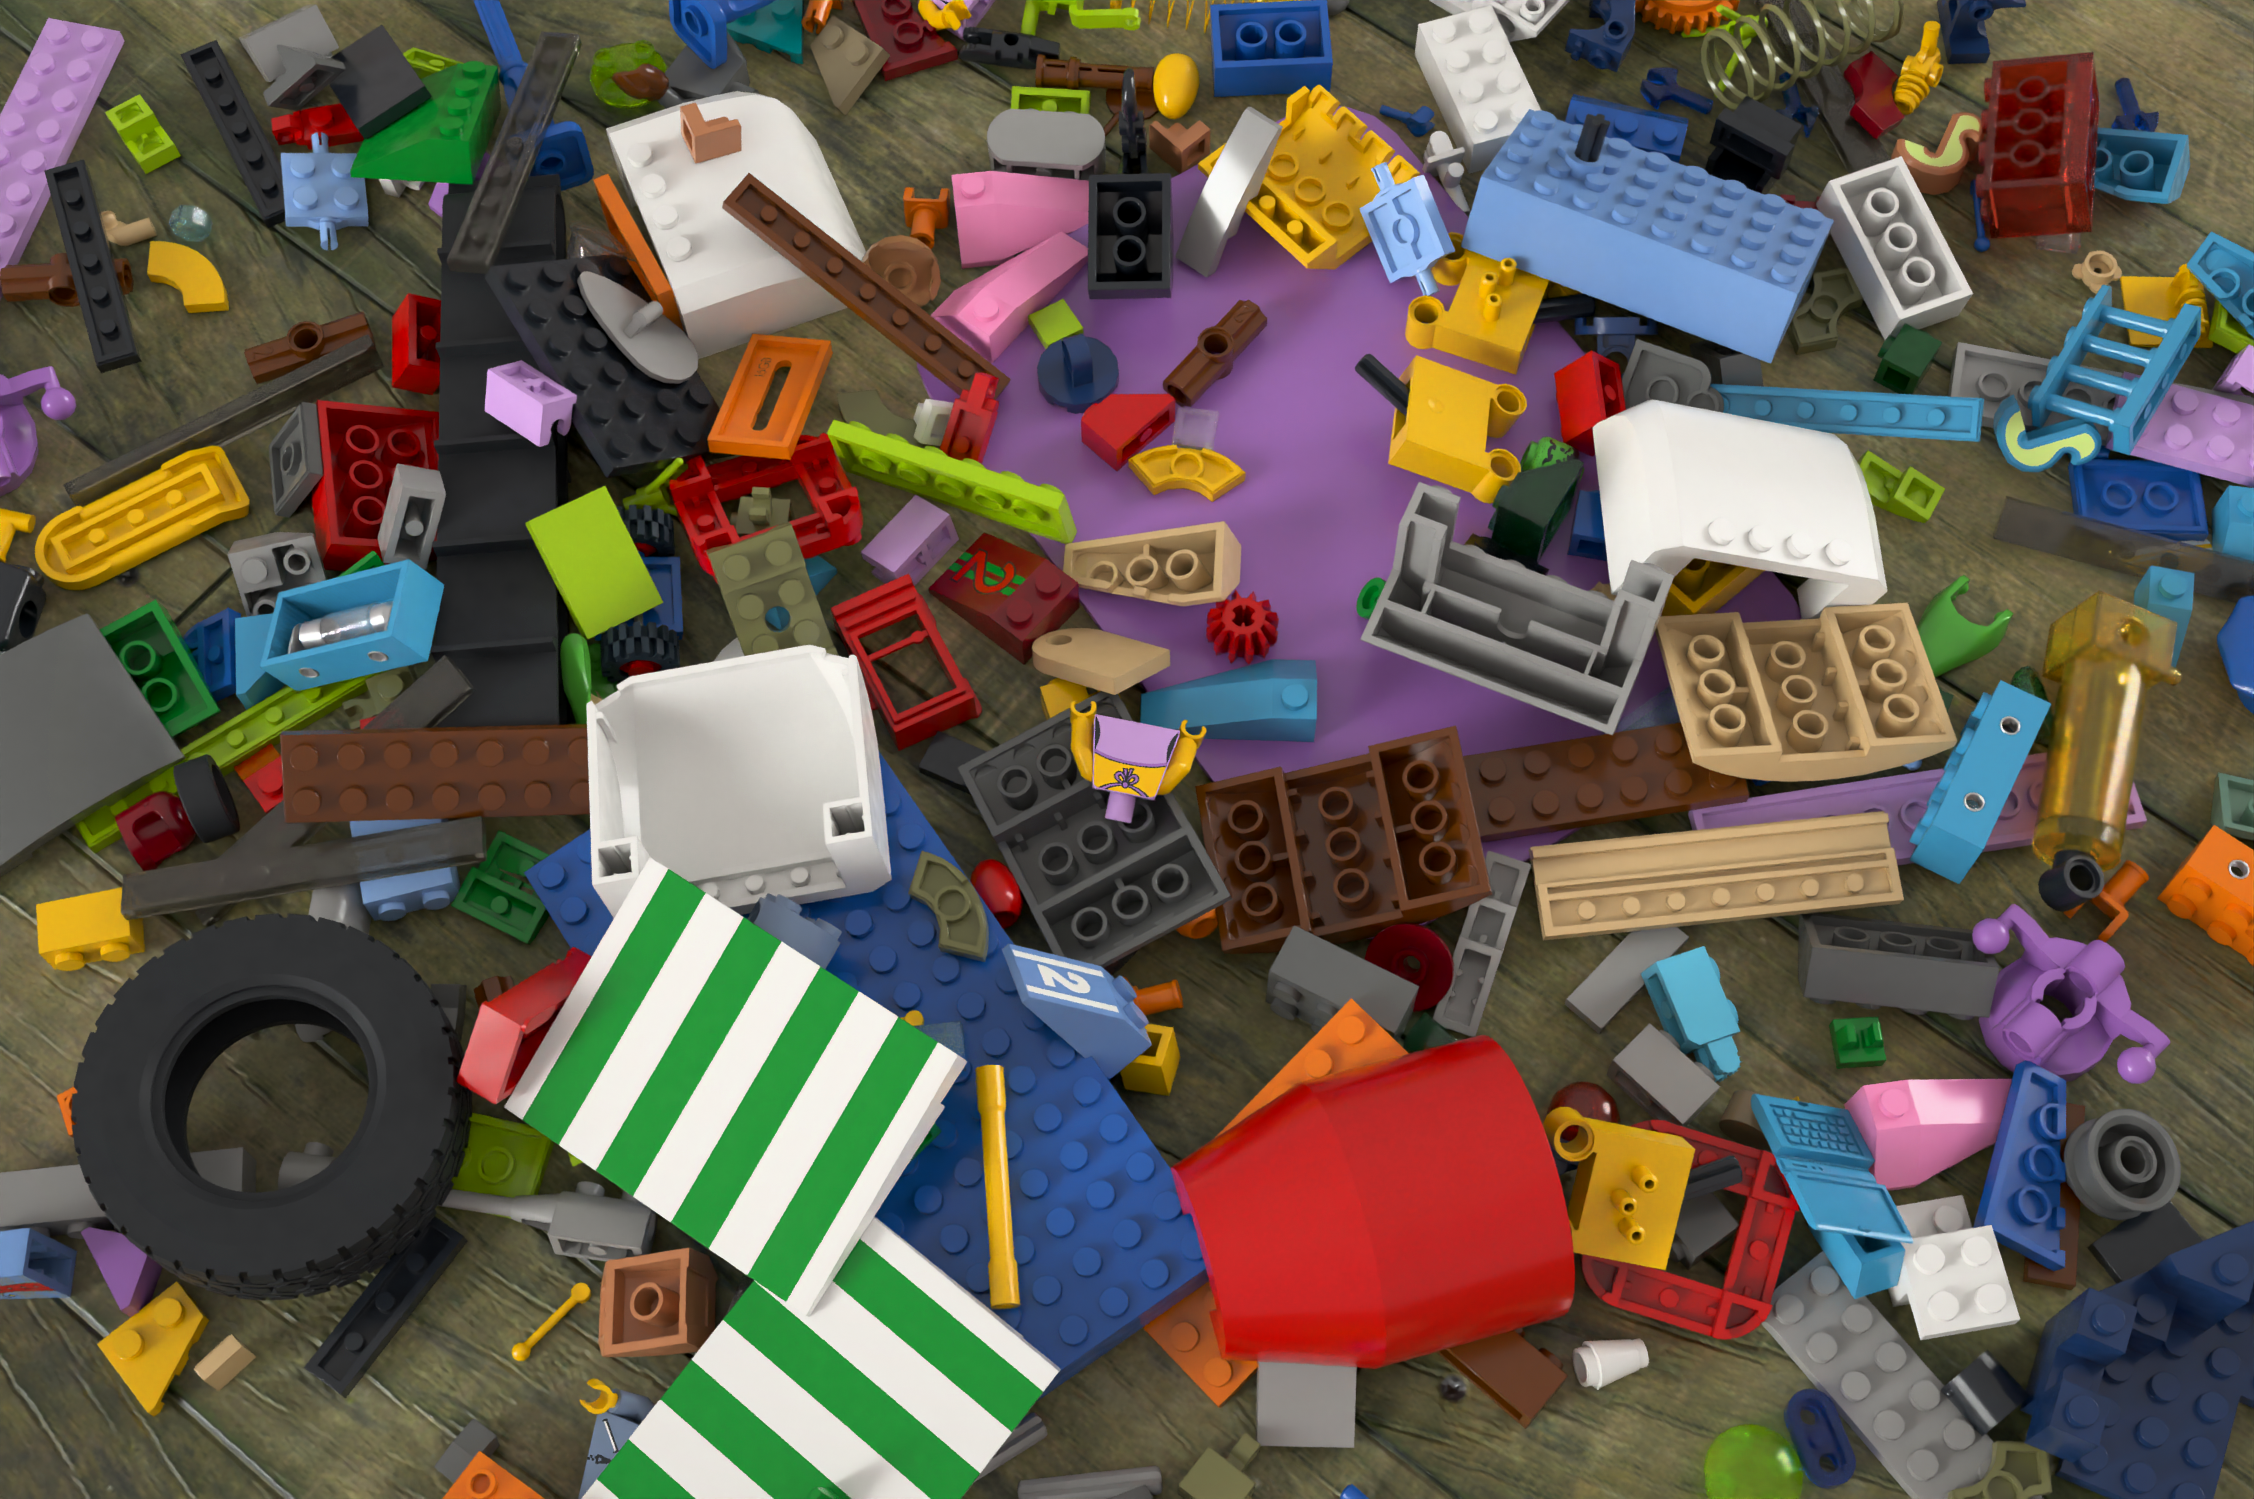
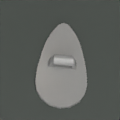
[577,271,699,384]

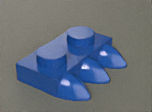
[183,608,241,702]

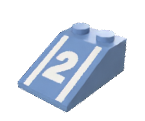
[1002,944,1152,1080]

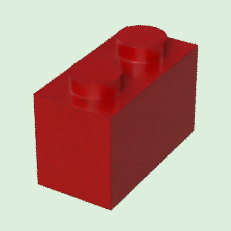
[392,293,441,395]
[1554,350,1626,457]

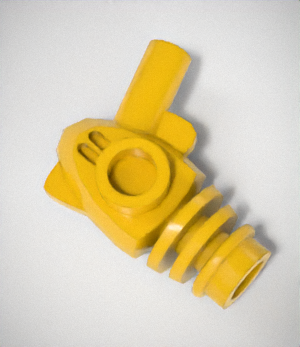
[1893,21,1944,115]

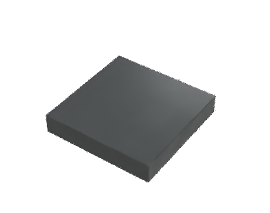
[269,402,323,518]

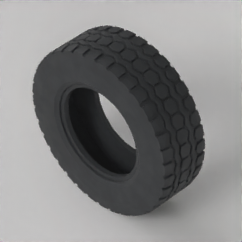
[71,913,472,1300]

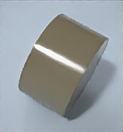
[1719,1090,1772,1153]

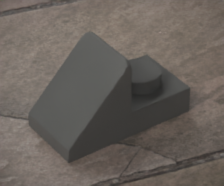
[263,45,346,111]

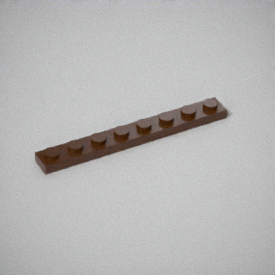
[722,173,1011,400]

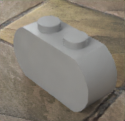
[987,109,1106,181]

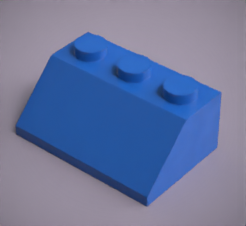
[1210,0,1333,97]
[1565,94,1689,163]

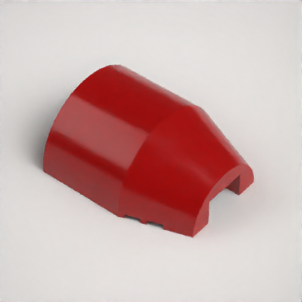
[1171,1035,1575,1369]

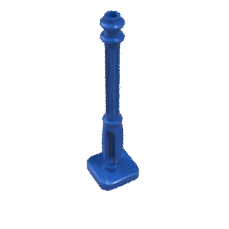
[473,0,594,191]
[669,0,776,69]

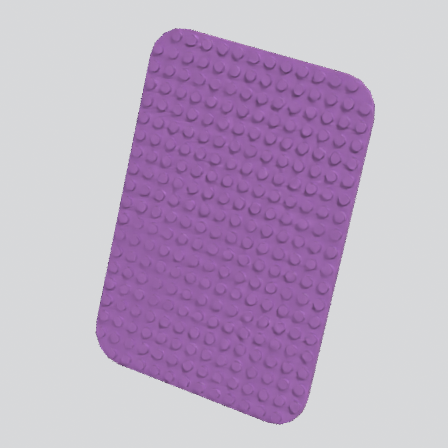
[917,106,1801,939]

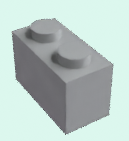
[377,464,446,569]
[1606,1023,1720,1127]

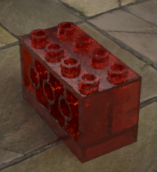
[1976,52,2100,239]

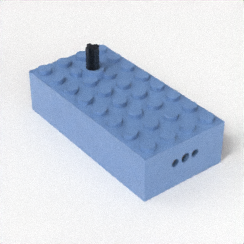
[1460,109,1834,364]

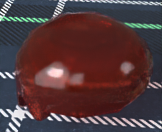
[1547,1081,1622,1142]

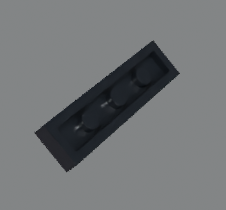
[304,1217,468,1398]

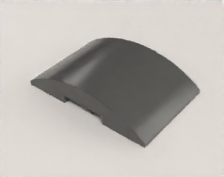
[0,613,186,878]
[958,691,1232,968]

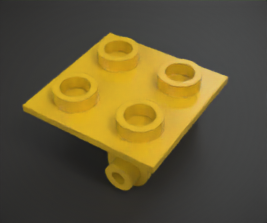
[2120,264,2213,348]

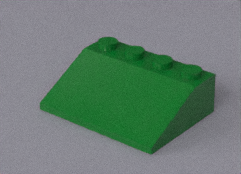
[350,61,501,185]
[100,599,221,738]

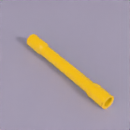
[975,1065,1020,1309]

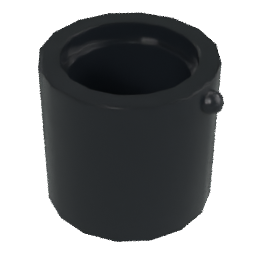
[1941,1349,2030,1436]

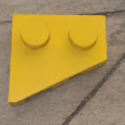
[97,1281,209,1417]

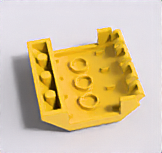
[1198,85,1420,270]

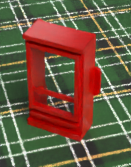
[831,573,982,751]
[456,947,592,1105]

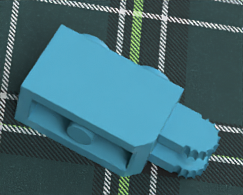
[1641,946,1741,1082]

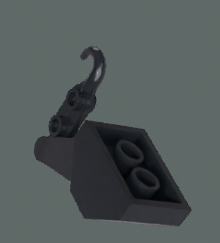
[1088,67,1174,299]

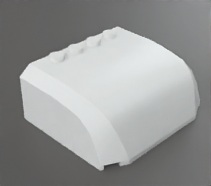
[606,91,866,359]
[1592,400,1887,619]
[586,645,892,918]

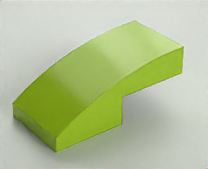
[105,94,181,174]
[1857,450,1945,523]

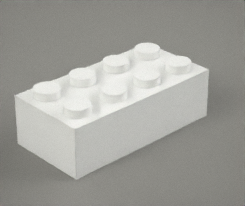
[1415,5,1542,174]
[1816,156,1973,340]

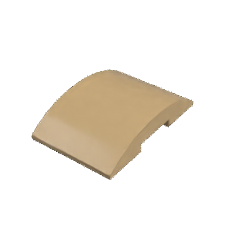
[1655,603,1957,782]

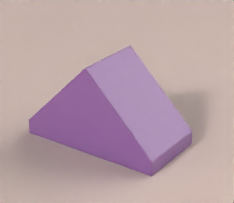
[81,1227,163,1317]

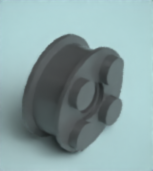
[2064,1109,2181,1221]

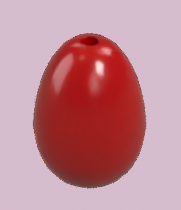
[970,859,1023,929]

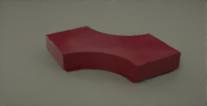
[1844,51,1905,140]

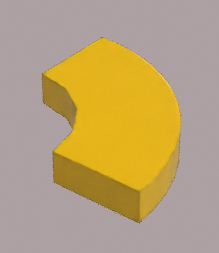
[147,241,229,313]
[1128,445,1246,502]

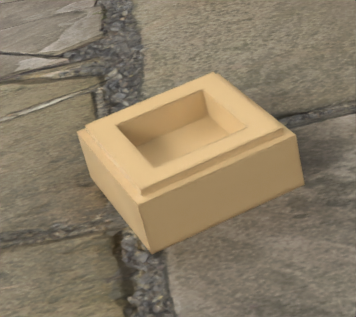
[194,1334,256,1391]

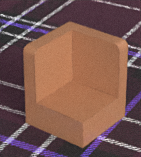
[680,102,741,164]
[1149,120,1211,174]

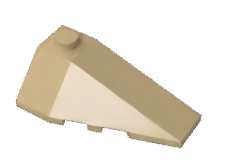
[1063,521,1241,606]

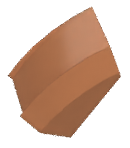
[598,1247,718,1357]

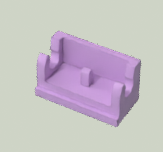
[2212,344,2254,397]
[485,360,577,447]
[861,495,959,586]

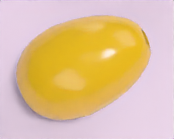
[1153,53,1200,120]

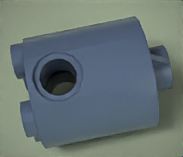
[747,893,842,969]

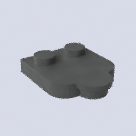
[1622,339,1724,413]

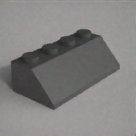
[1798,913,1999,1020]

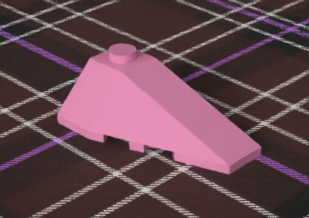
[951,171,1089,269]
[1844,1079,2012,1191]

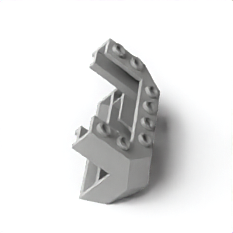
[1360,482,1675,735]

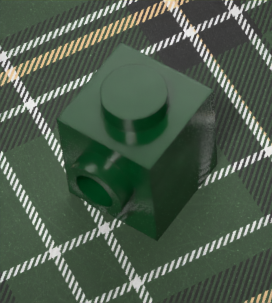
[1873,323,1942,395]

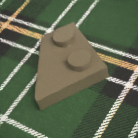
[810,15,890,115]

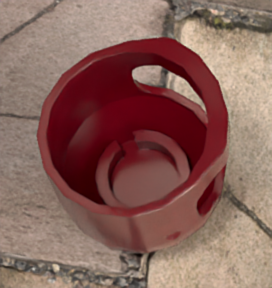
[114,791,196,875]

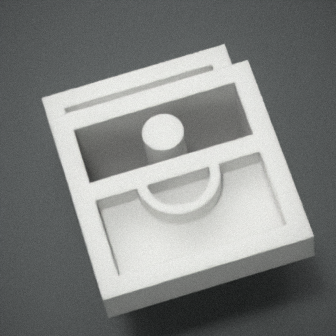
[1888,1195,2020,1340]

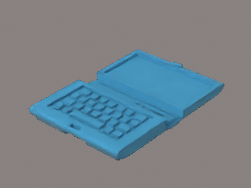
[1751,1094,1913,1244]

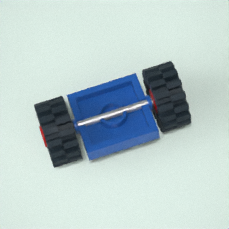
[595,505,683,684]

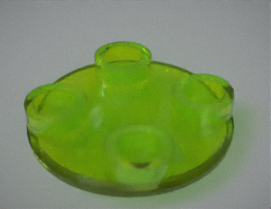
[590,40,667,109]
[1704,1424,1803,1499]

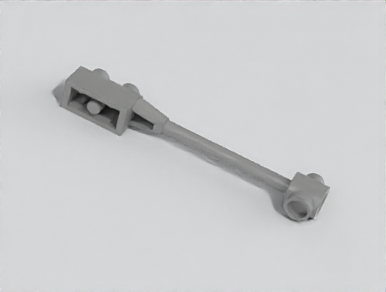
[278,1142,658,1262]

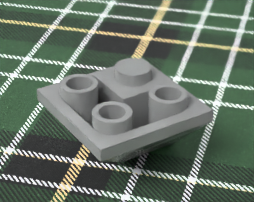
[227,532,328,617]

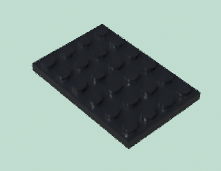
[484,253,735,478]

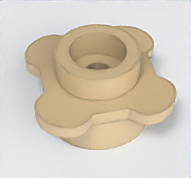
[2072,251,2122,293]

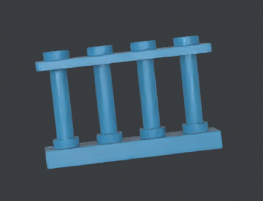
[2028,285,2201,455]

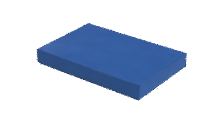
[2068,459,2209,541]

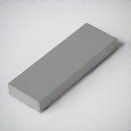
[1564,927,1689,1034]

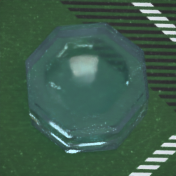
[169,205,213,242]

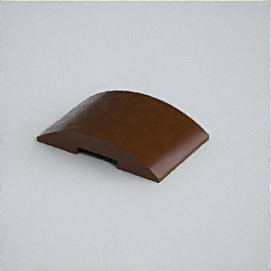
[1195,726,1492,954]

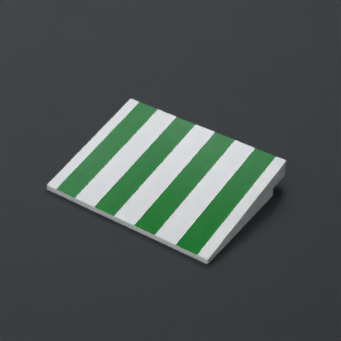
[504,857,967,1317]
[581,1216,1061,1499]

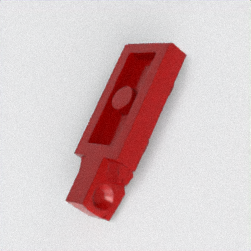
[271,103,364,150]
[940,372,999,464]

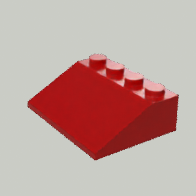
[311,400,439,571]

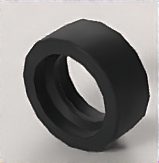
[173,754,240,843]

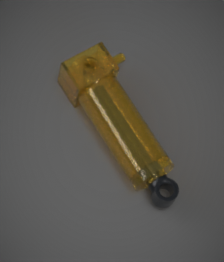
[2032,590,2182,912]

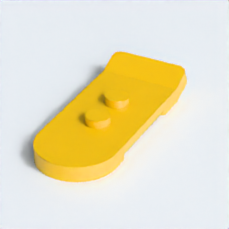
[35,445,249,590]

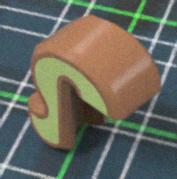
[1890,112,1985,195]

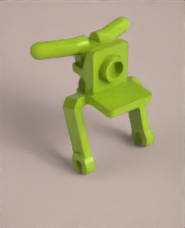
[1020,0,1141,36]

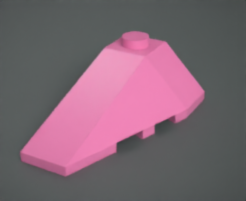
[930,231,1088,363]

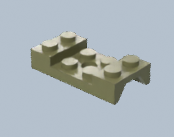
[706,522,838,656]

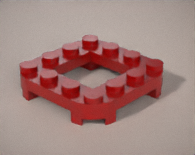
[669,432,864,584]
[1580,1120,1799,1340]

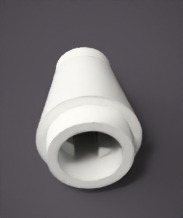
[1572,1338,1649,1389]

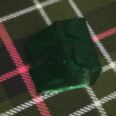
[1488,459,1584,563]

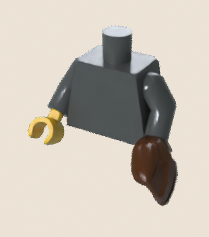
[612,32,759,109]

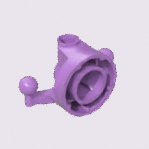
[0,366,76,496]
[1972,904,2170,1084]

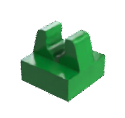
[1829,1017,1886,1069]

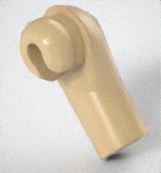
[101,211,157,246]

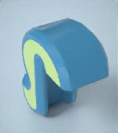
[1993,394,2102,472]

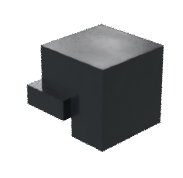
[1705,95,1802,195]

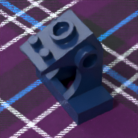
[1565,0,1635,72]
[1937,0,2026,64]

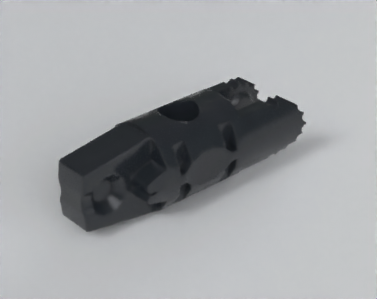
[959,26,1060,70]

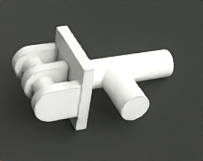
[1422,131,1471,216]

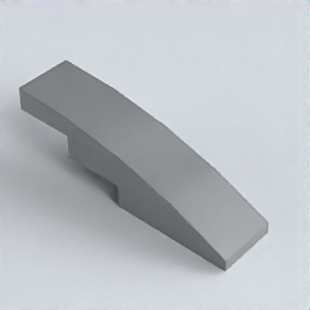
[1175,107,1283,277]
[1431,850,1532,1037]

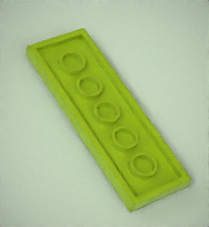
[827,419,1077,544]

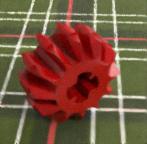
[1206,590,1279,665]

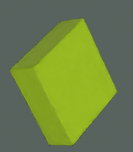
[1028,299,1084,349]

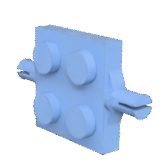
[281,132,368,250]
[1359,162,1455,296]

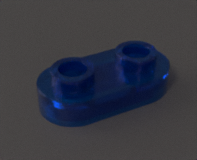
[1784,1389,1856,1489]

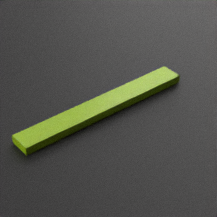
[75,669,392,854]

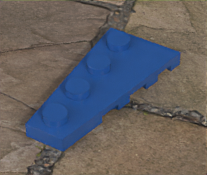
[1973,1060,2066,1271]

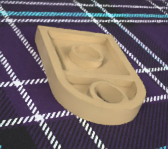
[1032,628,1170,695]

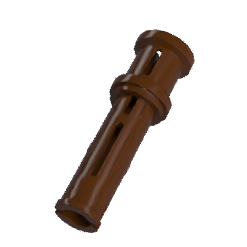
[1035,54,1154,92]

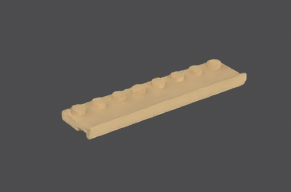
[1528,811,1904,941]

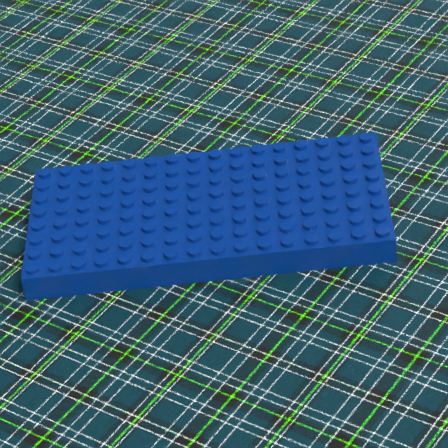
[524,750,1209,1403]

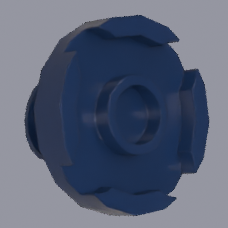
[1575,317,1658,379]
[1037,333,1119,414]

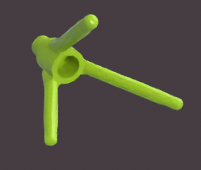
[1681,5,1768,98]
[623,457,730,522]

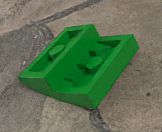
[451,830,550,945]

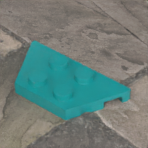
[727,0,804,64]

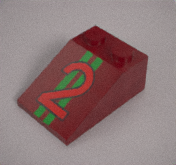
[928,532,1080,665]

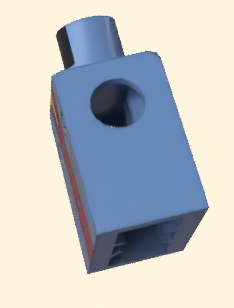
[0,1228,77,1299]

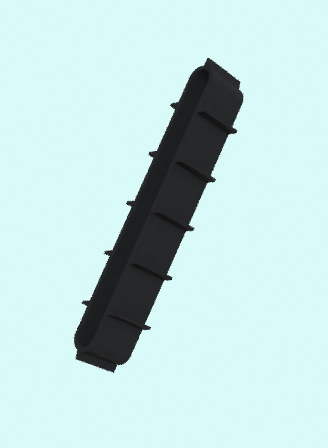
[431,174,571,728]

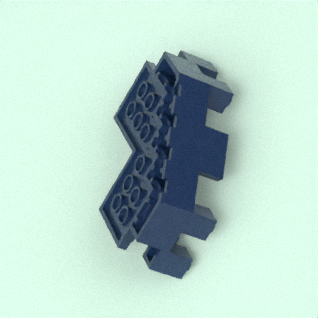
[2020,1220,2254,1499]

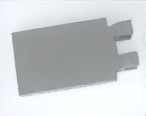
[1255,1362,1357,1448]

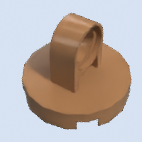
[862,235,941,307]

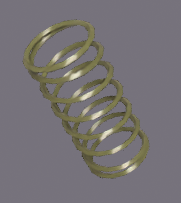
[1701,0,1904,110]

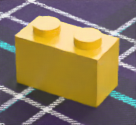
[36,886,145,971]

